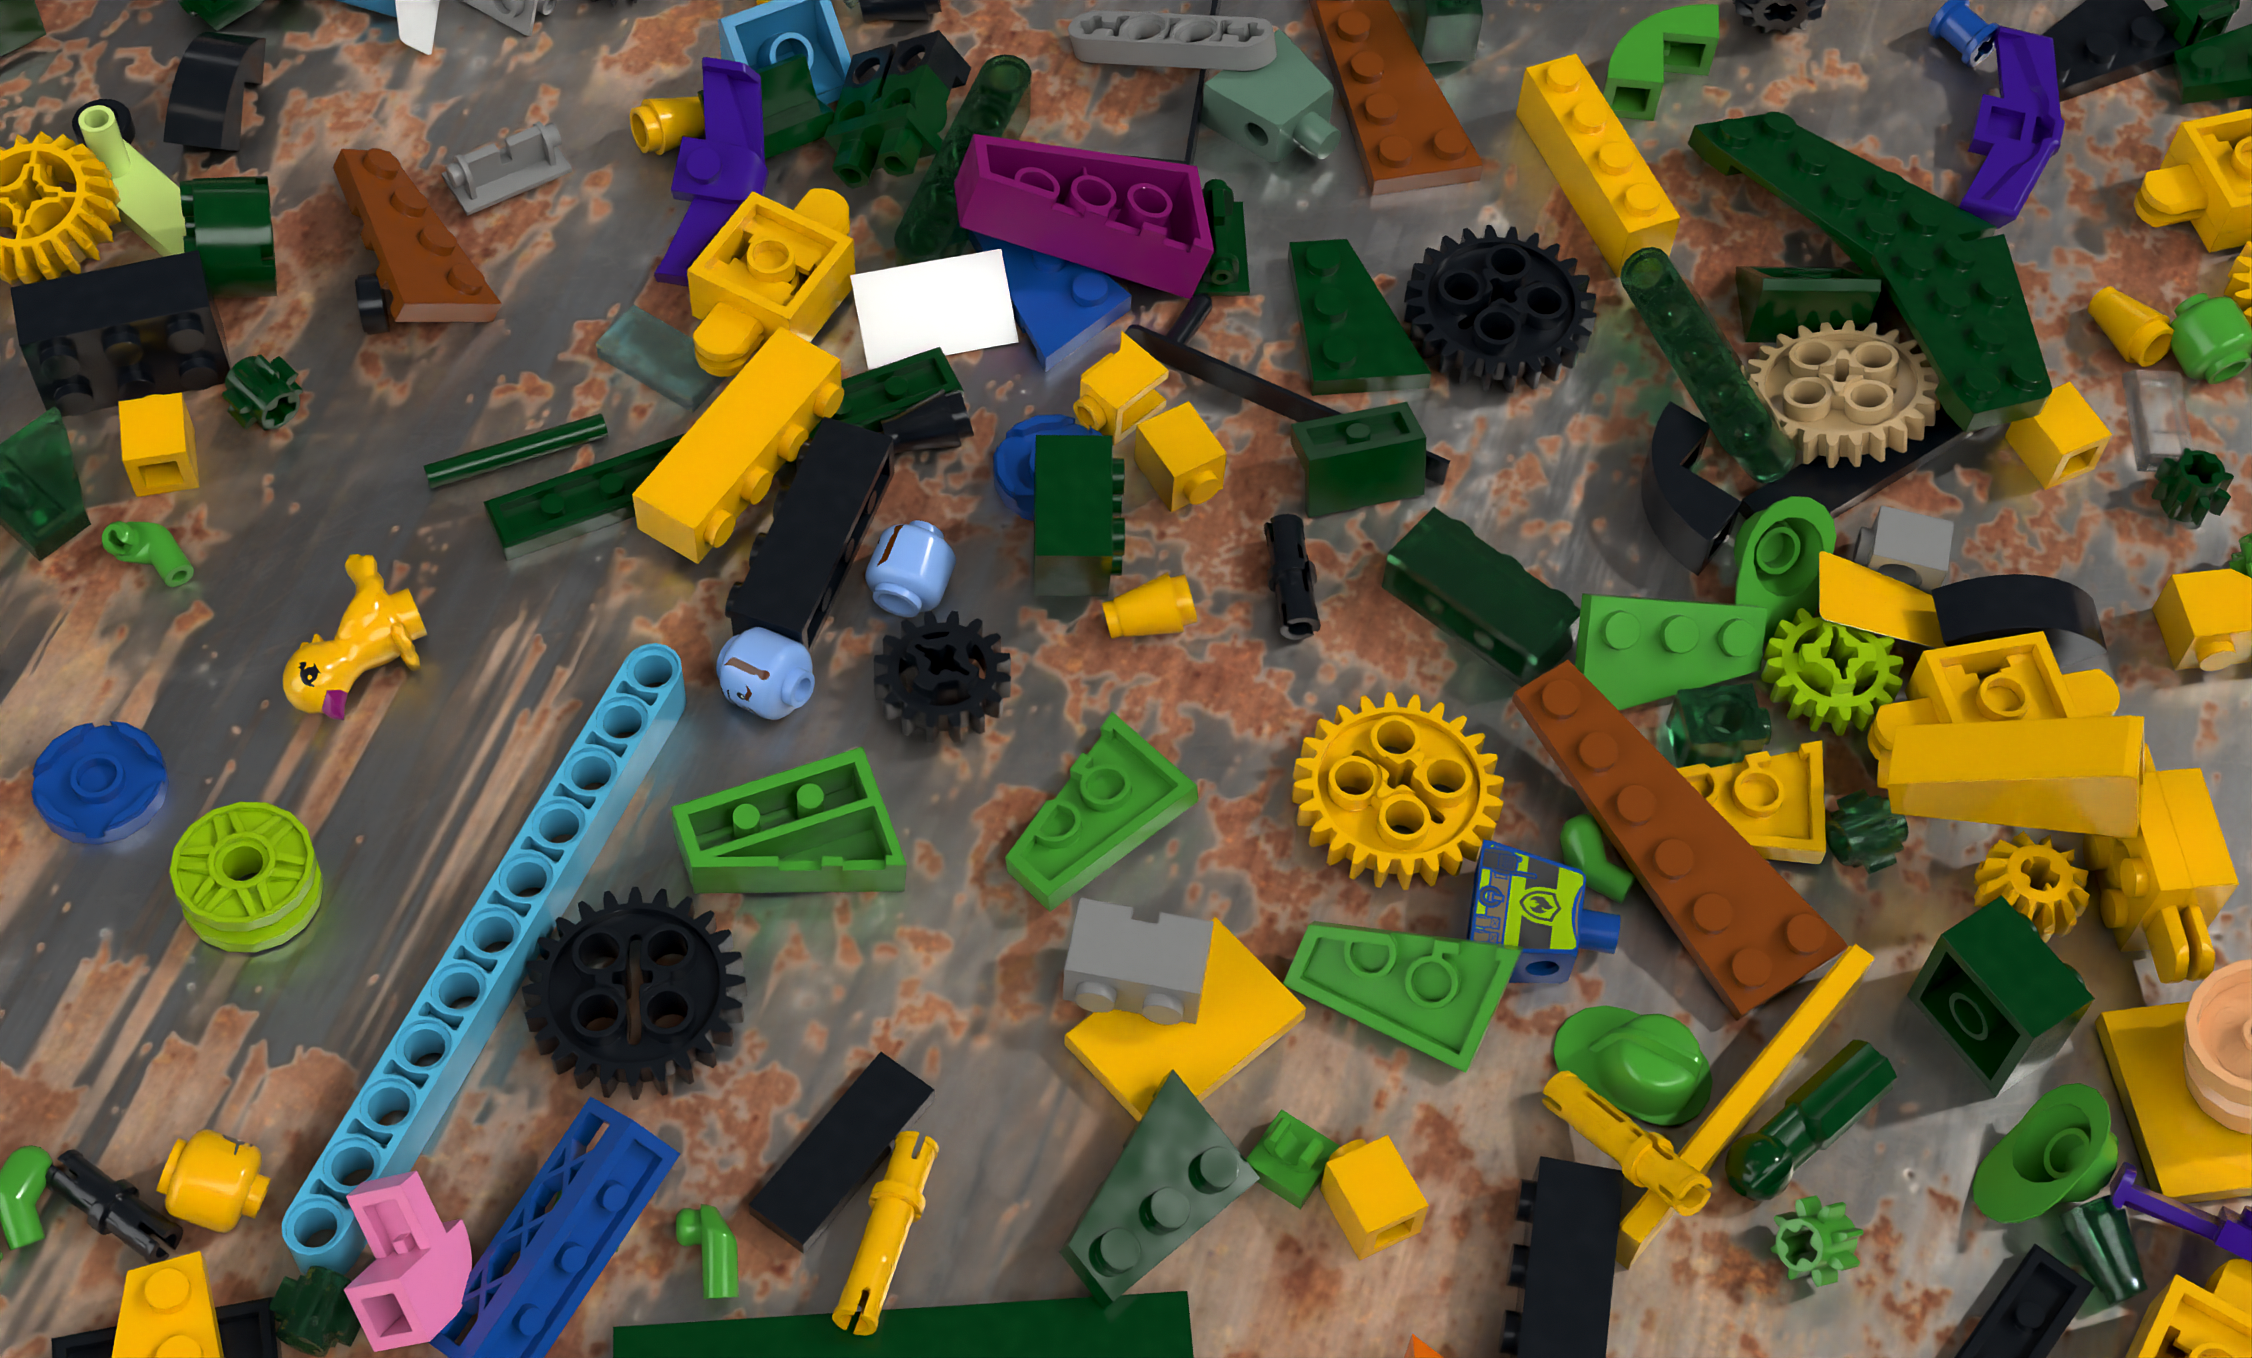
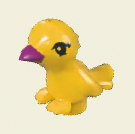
[283,554,427,720]

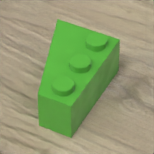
[671,746,907,894]

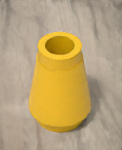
[630,96,705,155]
[2087,286,2175,367]
[1102,572,1198,639]

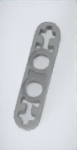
[1068,10,1278,71]

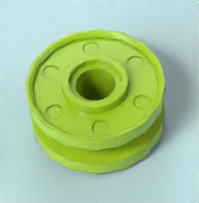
[169,802,324,953]

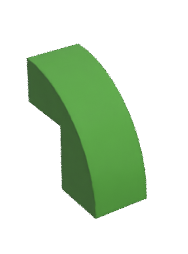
[1602,4,1719,121]

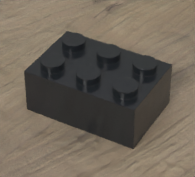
[10,250,232,420]

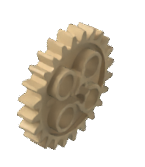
[1742,320,1940,468]

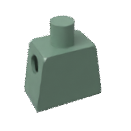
[1201,29,1341,163]

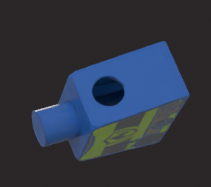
[1465,839,1621,984]

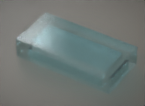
[596,304,726,413]

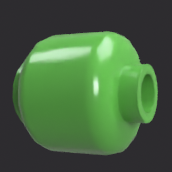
[2169,293,2252,384]

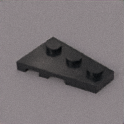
[2043,0,2183,102]

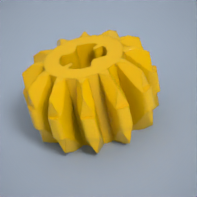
[1973,830,2090,943]

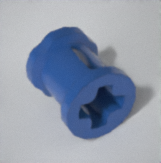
[1928,0,1999,68]

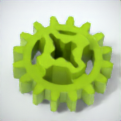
[1761,608,1904,736]

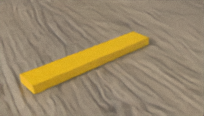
[1615,943,1875,1269]

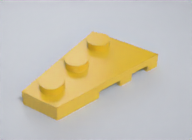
[1676,740,1826,864]
[111,1251,224,1358]

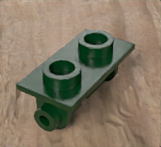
[1193,179,1250,296]

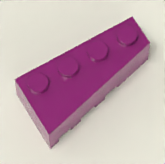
[954,134,1214,299]

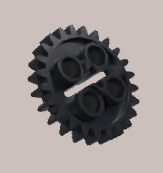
[1404,225,1597,393]
[522,887,747,1100]

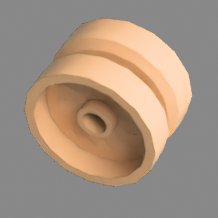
[2183,959,2252,1135]

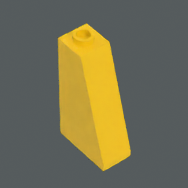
[1877,715,2145,839]

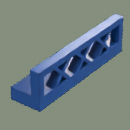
[428,1096,680,1358]

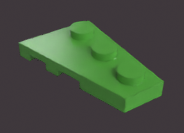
[1575,593,1768,710]

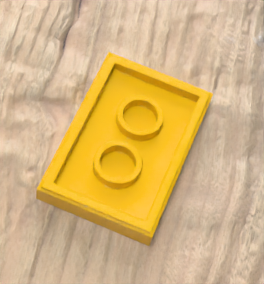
[1064,917,1306,1123]
[2095,1001,2252,1204]

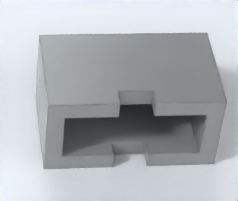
[1063,898,1214,1025]

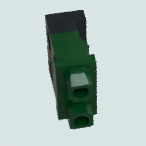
[824,30,971,189]

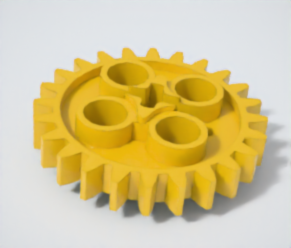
[1291,692,1504,890]

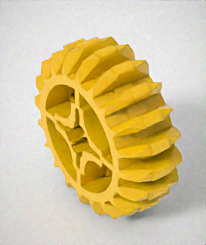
[0,131,121,286]

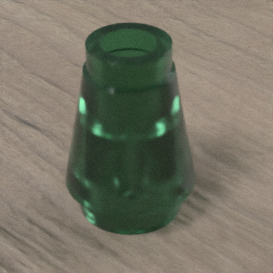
[2059,1195,2149,1306]

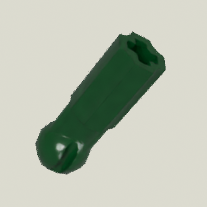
[1725,1039,1897,1201]

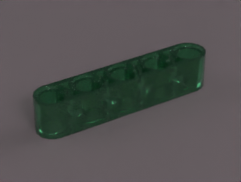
[894,54,1032,267]
[1620,247,1796,483]

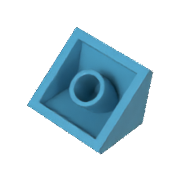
[718,0,851,104]

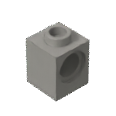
[1853,505,1954,595]

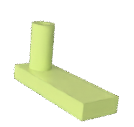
[78,105,186,257]

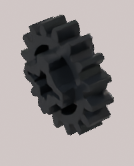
[873,611,1011,743]

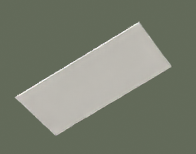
[850,249,1019,370]

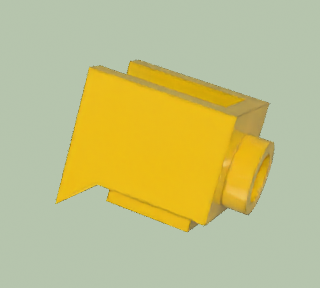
[1073,330,1169,446]

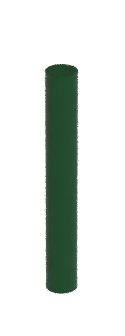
[423,413,608,489]

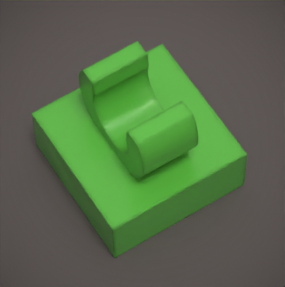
[1246,1109,1340,1210]

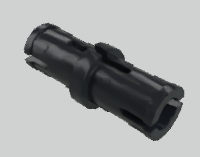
[1264,514,1321,640]
[45,1149,183,1264]

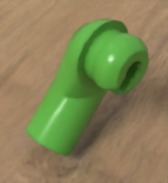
[102,521,194,587]
[1559,814,1636,904]
[0,1145,53,1251]
[676,1204,739,1299]

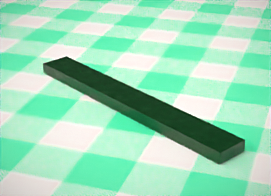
[483,347,964,561]
[613,1291,1194,1358]

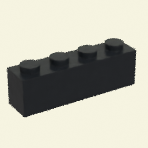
[725,417,895,654]
[1498,1156,1624,1358]

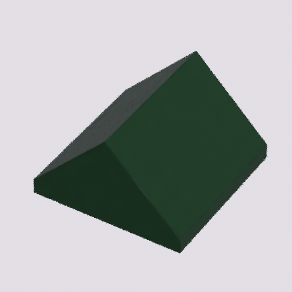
[1735,266,1881,343]

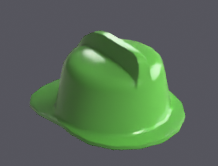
[1733,496,1836,643]
[1553,1005,1713,1127]
[1973,1083,2119,1223]

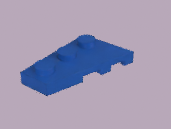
[969,230,1132,373]

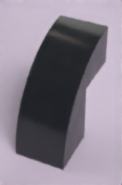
[163,32,266,151]
[1641,401,1742,576]
[1931,574,2108,669]

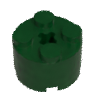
[180,176,277,299]

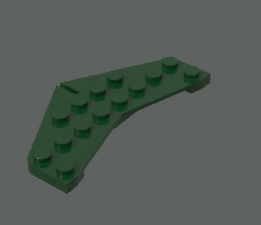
[1688,112,2052,433]

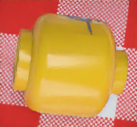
[156,1129,272,1233]

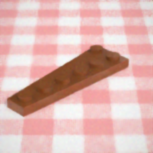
[1309,0,1483,196]
[1512,660,1848,1021]

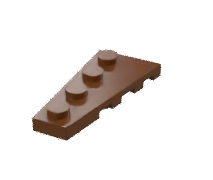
[333,148,502,322]

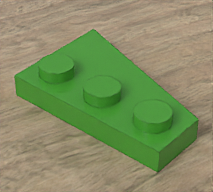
[1005,712,1199,912]
[1283,921,1524,1073]

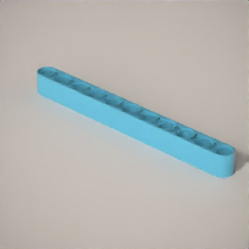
[282,643,687,1282]

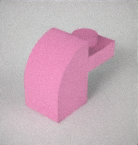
[343,1170,472,1352]

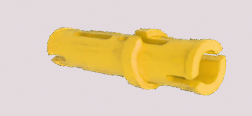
[1542,1070,1712,1217]
[832,1131,939,1336]

